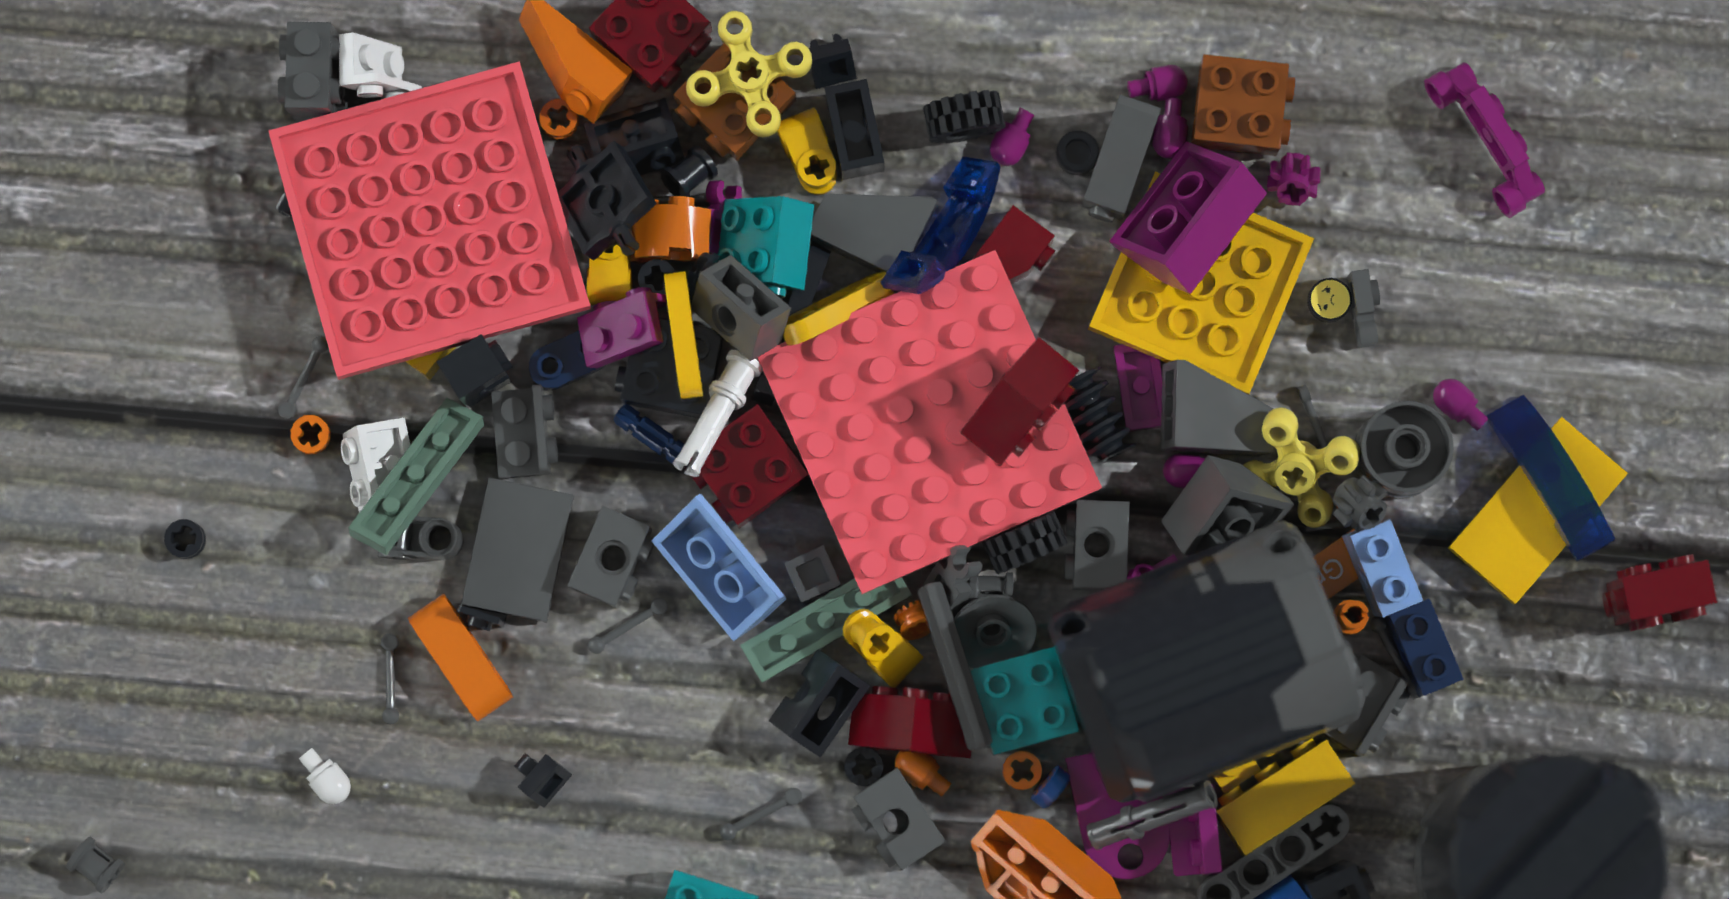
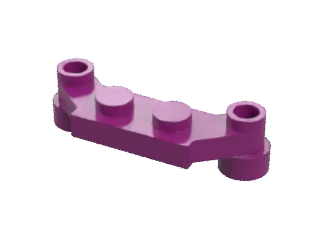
[1424,62,1545,218]

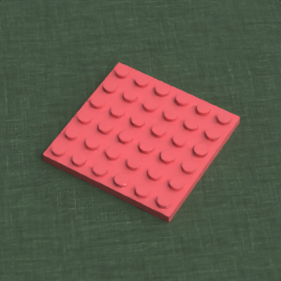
[268,61,591,380]
[757,250,1102,595]

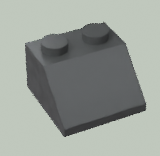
[1161,455,1294,556]

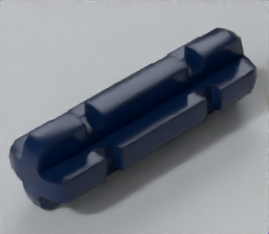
[613,404,685,465]

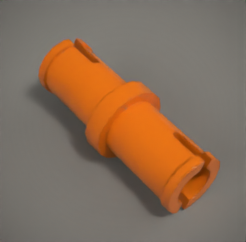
[1333,600,1369,635]

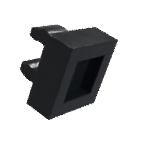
[809,34,857,89]
[514,753,572,808]

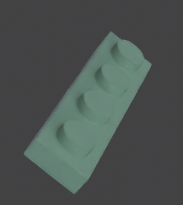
[348,398,484,556]
[740,577,912,683]

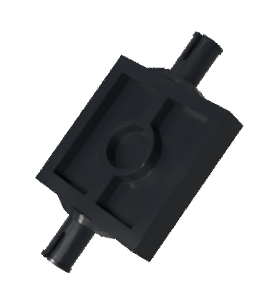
[558,141,657,261]

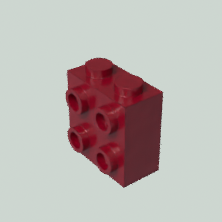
[589,0,712,93]
[686,404,809,529]
[1602,554,1718,632]

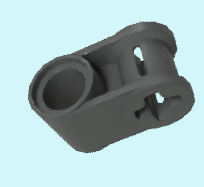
[378,516,464,560]

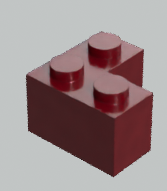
[960,337,1080,466]
[848,686,972,759]

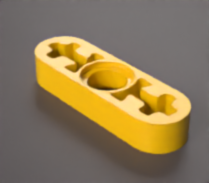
[664,271,703,399]
[783,272,894,345]

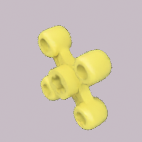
[686,11,812,138]
[1243,407,1360,528]

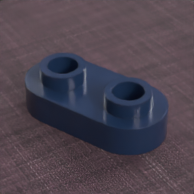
[529,330,606,390]

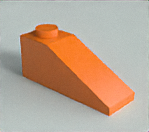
[519,0,633,124]

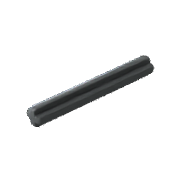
[918,582,993,751]

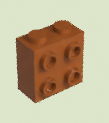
[673,33,796,161]
[1191,54,1295,156]

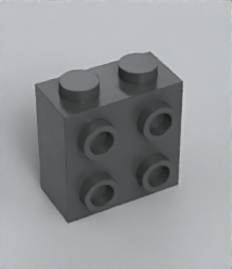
[278,22,348,123]

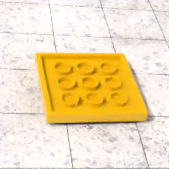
[1088,171,1314,395]

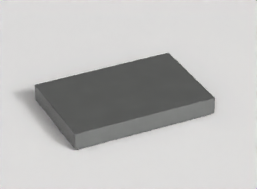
[461,478,574,623]

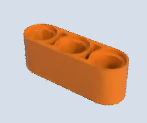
[407,593,514,722]

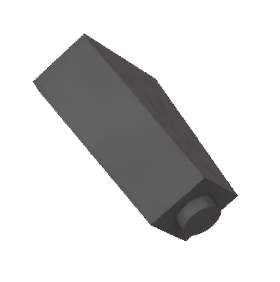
[1082,95,1161,223]
[810,194,937,283]
[1161,359,1274,456]

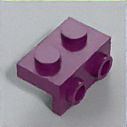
[577,287,667,369]

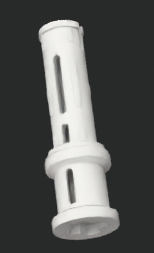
[673,350,763,477]

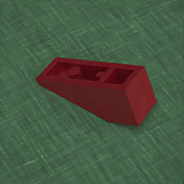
[972,205,1056,284]

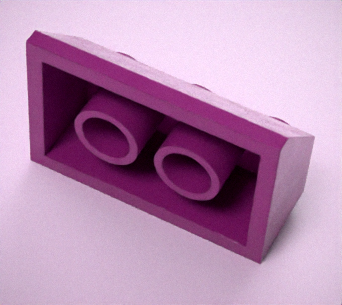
[1109,141,1267,294]

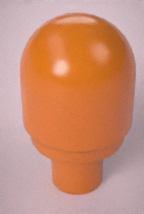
[895,751,952,797]

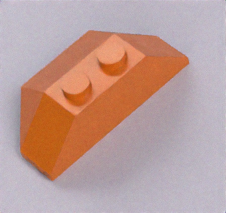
[970,809,1122,899]

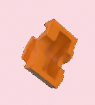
[631,196,711,264]

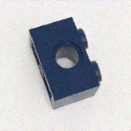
[1384,598,1464,698]

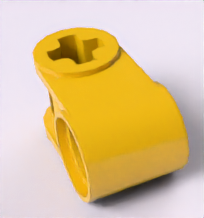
[777,107,837,195]
[587,245,632,306]
[843,609,924,688]

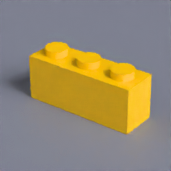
[1216,738,1356,856]

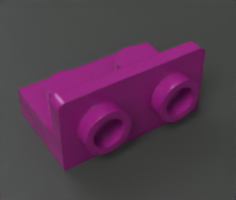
[1165,784,1222,876]

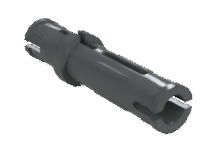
[1087,780,1217,850]

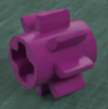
[1267,152,1321,206]

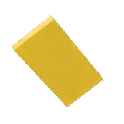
[1448,417,1628,605]

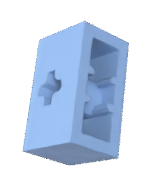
[1342,519,1423,617]

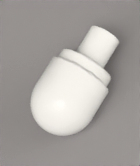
[299,748,351,804]

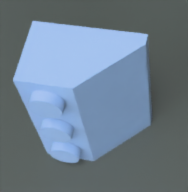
[651,493,786,642]

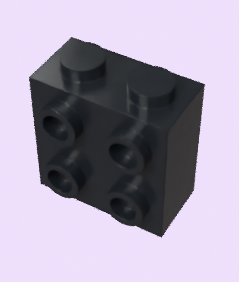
[615,318,724,418]

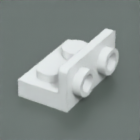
[339,32,422,99]
[341,418,410,513]

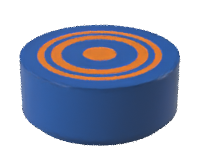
[1030,765,1071,809]

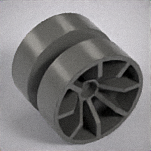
[1355,401,1454,499]

